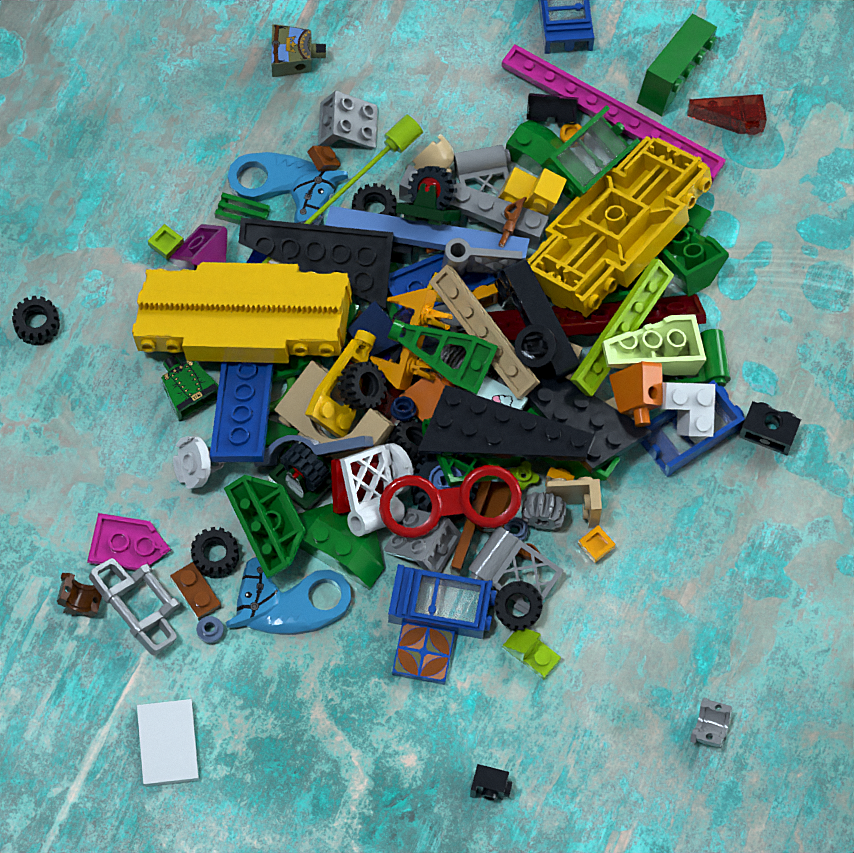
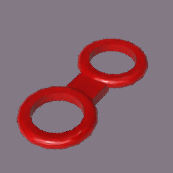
[379,465,522,538]

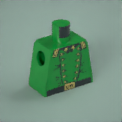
[161,356,219,421]

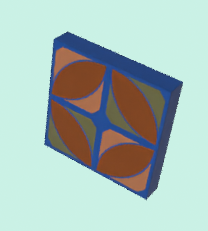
[392,622,455,685]

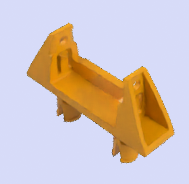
[370,288,453,391]

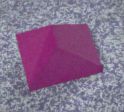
[168,224,228,270]

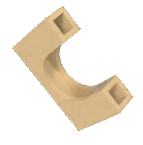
[274,361,396,460]

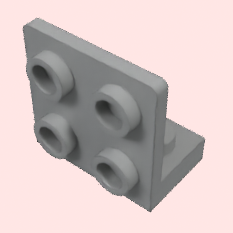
[318,90,377,150]
[384,508,461,573]

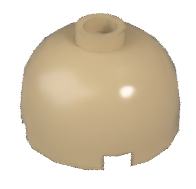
[405,134,454,172]

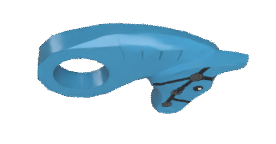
[227,152,348,225]
[225,557,351,635]

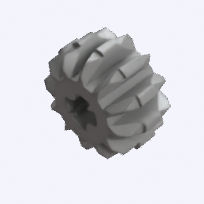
[521,491,567,530]

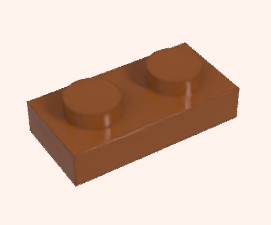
[170,562,221,621]

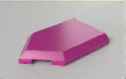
[87,513,171,571]

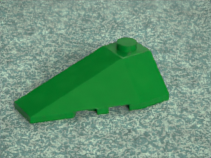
[506,120,595,186]
[658,226,729,297]

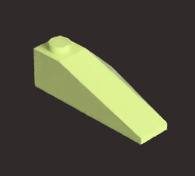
[602,315,706,376]

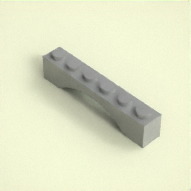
[399,165,549,251]

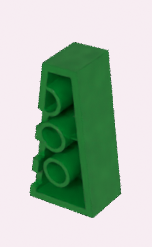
[637,13,717,117]

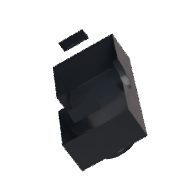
[526,93,579,124]

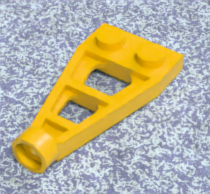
[305,330,376,438]

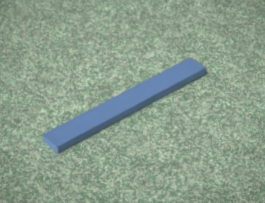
[325,206,530,260]

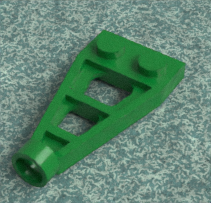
[387,319,498,395]

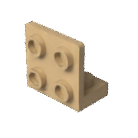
[545,477,602,528]

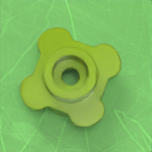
[509,461,539,491]

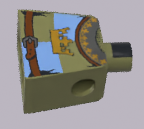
[271,24,326,77]

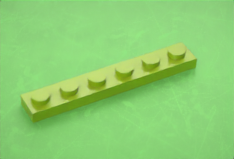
[570,259,674,396]

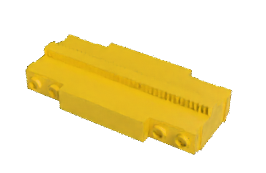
[526,136,712,318]
[132,262,352,363]

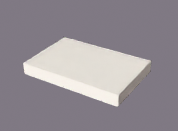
[137,699,199,787]

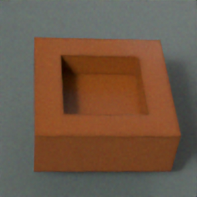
[307,146,341,171]

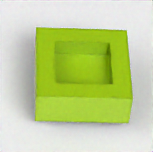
[148,224,184,259]

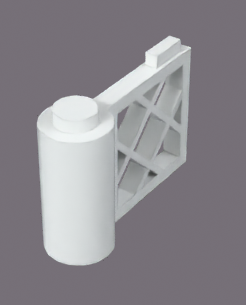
[340,445,405,536]

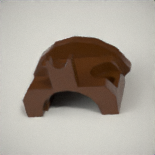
[57,573,102,617]

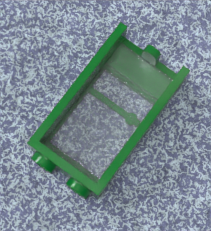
[541,105,640,201]

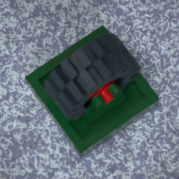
[396,166,462,225]
[268,442,332,511]

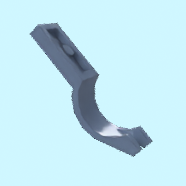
[254,435,374,467]

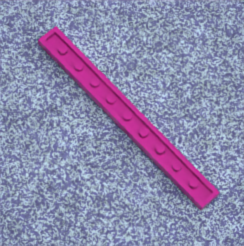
[501,44,726,183]

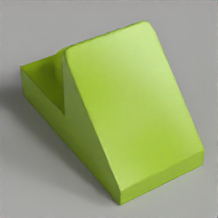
[502,628,561,680]

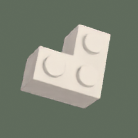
[658,382,715,437]

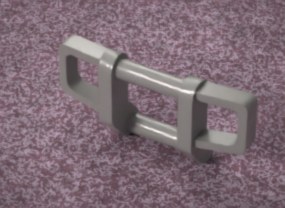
[89,558,180,655]

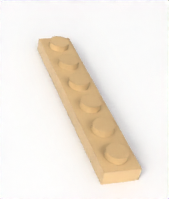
[429,265,540,399]

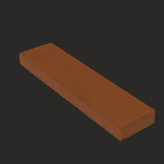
[450,480,492,576]

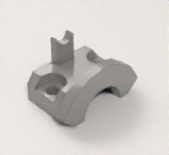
[690,698,732,748]

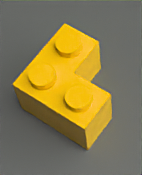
[498,167,567,216]

